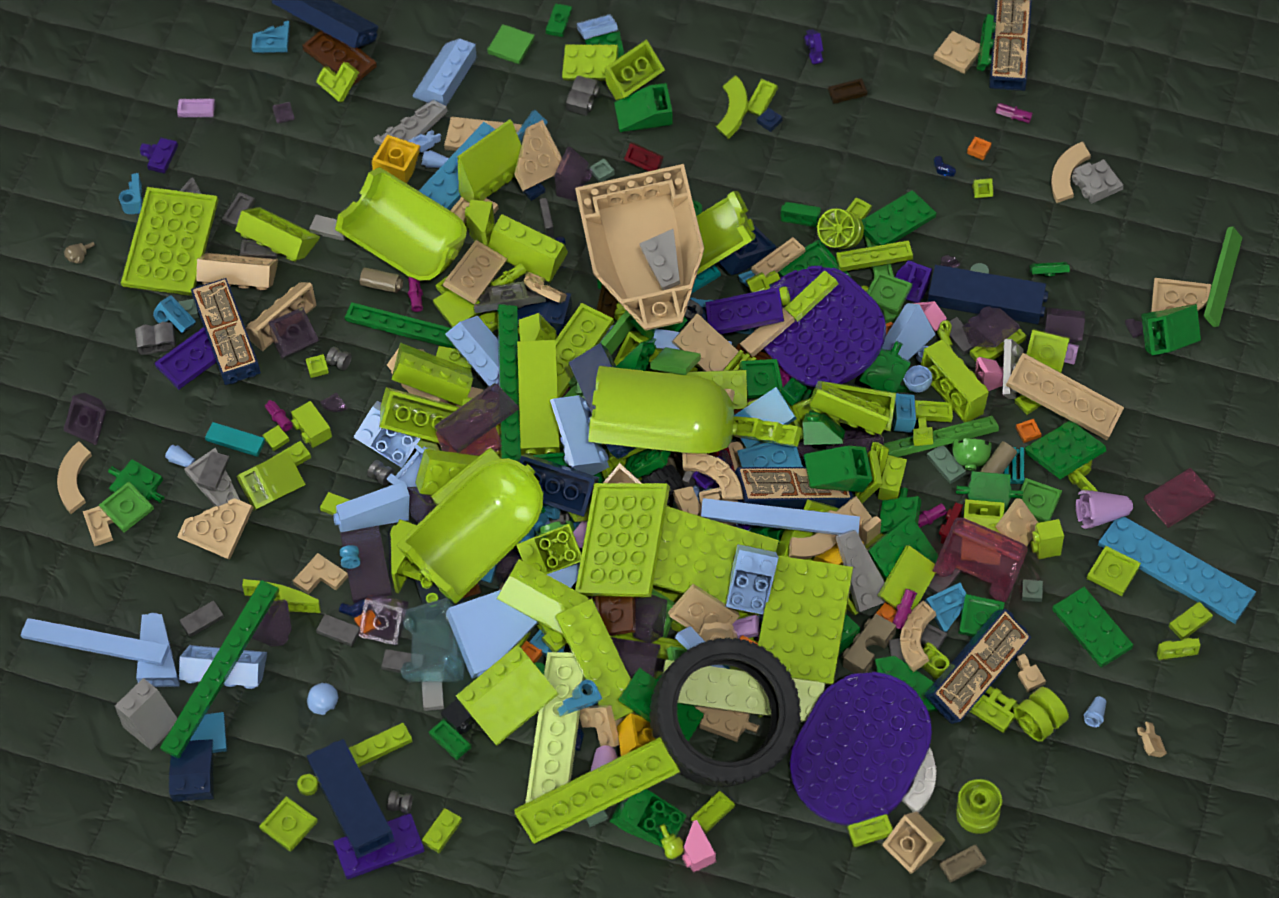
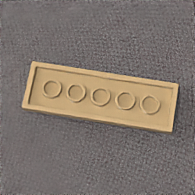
[1005,353,1124,440]

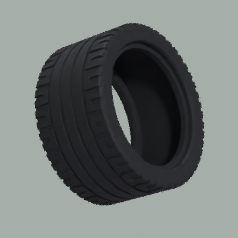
[649,638,801,787]

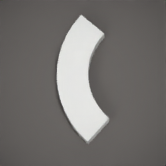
[902,747,936,813]

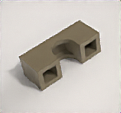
[842,614,896,674]

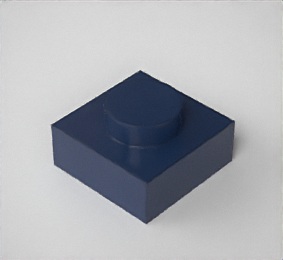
[757,108,782,132]

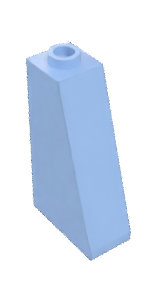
[882,303,936,360]
[333,481,410,532]
[136,613,180,687]

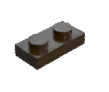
[597,285,618,320]

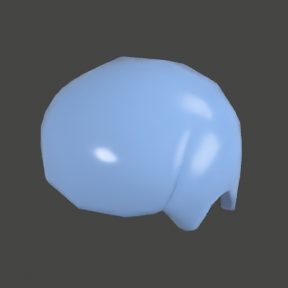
[903,365,932,393]
[307,683,339,715]

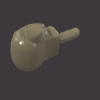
[64,242,95,264]

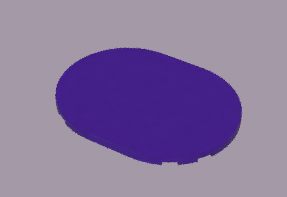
[755,266,886,387]
[790,672,932,826]

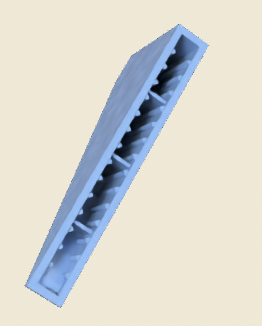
[446,563,580,679]

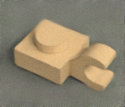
[1016,654,1046,692]
[1137,722,1167,758]

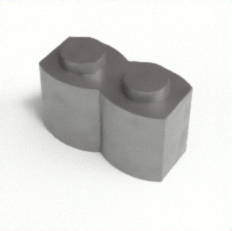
[566,75,600,116]
[135,322,176,355]

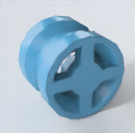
[340,545,360,569]

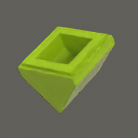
[973,178,993,198]

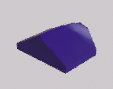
[895,260,932,303]

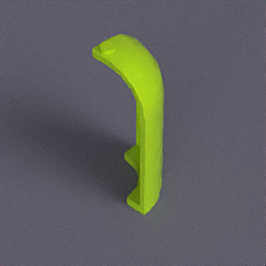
[335,167,467,280]
[696,191,755,275]
[588,366,737,454]
[397,458,543,604]

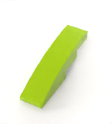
[733,416,802,447]
[242,579,321,613]

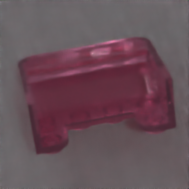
[933,518,1028,603]

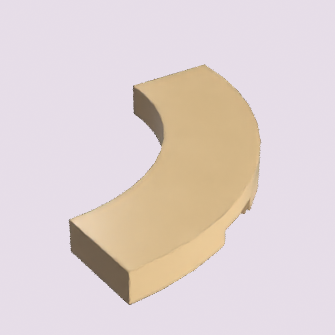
[1051,142,1091,203]
[524,272,567,303]
[57,441,92,514]
[682,452,743,501]
[789,510,848,559]
[900,600,936,672]

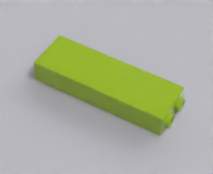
[517,340,560,455]

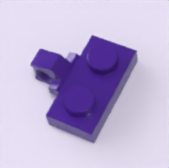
[804,29,824,64]
[139,137,178,173]

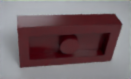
[624,143,664,171]
[939,502,963,546]

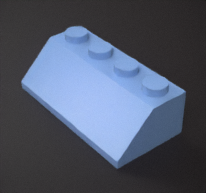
[413,38,477,106]
[445,316,499,393]
[550,395,609,475]
[179,645,267,689]

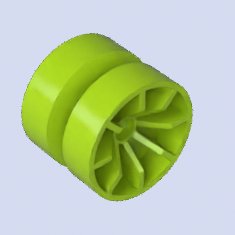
[817,209,864,250]
[1014,687,1069,742]
[956,779,1002,834]

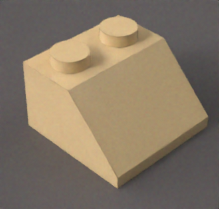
[883,812,945,873]

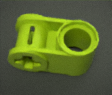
[921,642,950,680]

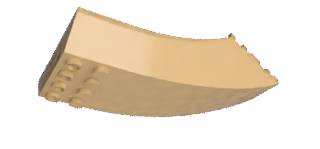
[575,164,704,331]

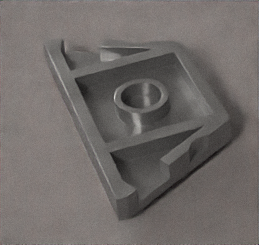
[474,281,546,313]

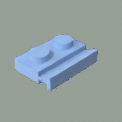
[577,15,618,39]

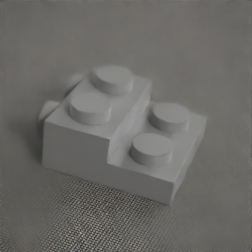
[1072,160,1123,204]

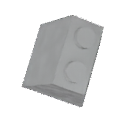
[115,678,177,750]

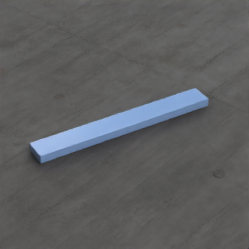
[701,498,860,535]
[20,618,170,666]

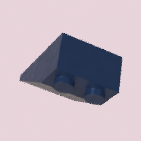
[719,225,776,275]
[517,292,572,336]
[169,739,214,802]

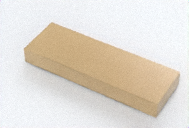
[751,237,805,276]
[740,308,795,357]

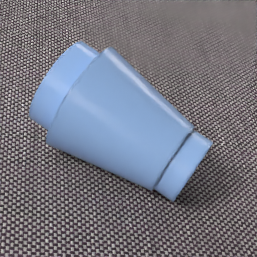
[422,150,449,168]
[165,445,195,467]
[1084,696,1106,727]

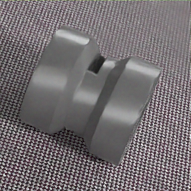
[326,346,352,371]
[367,460,394,486]
[388,791,413,814]

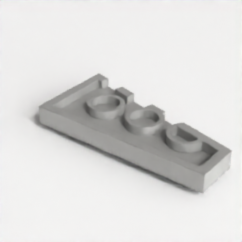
[373,100,448,146]
[184,447,240,506]
[835,530,886,612]

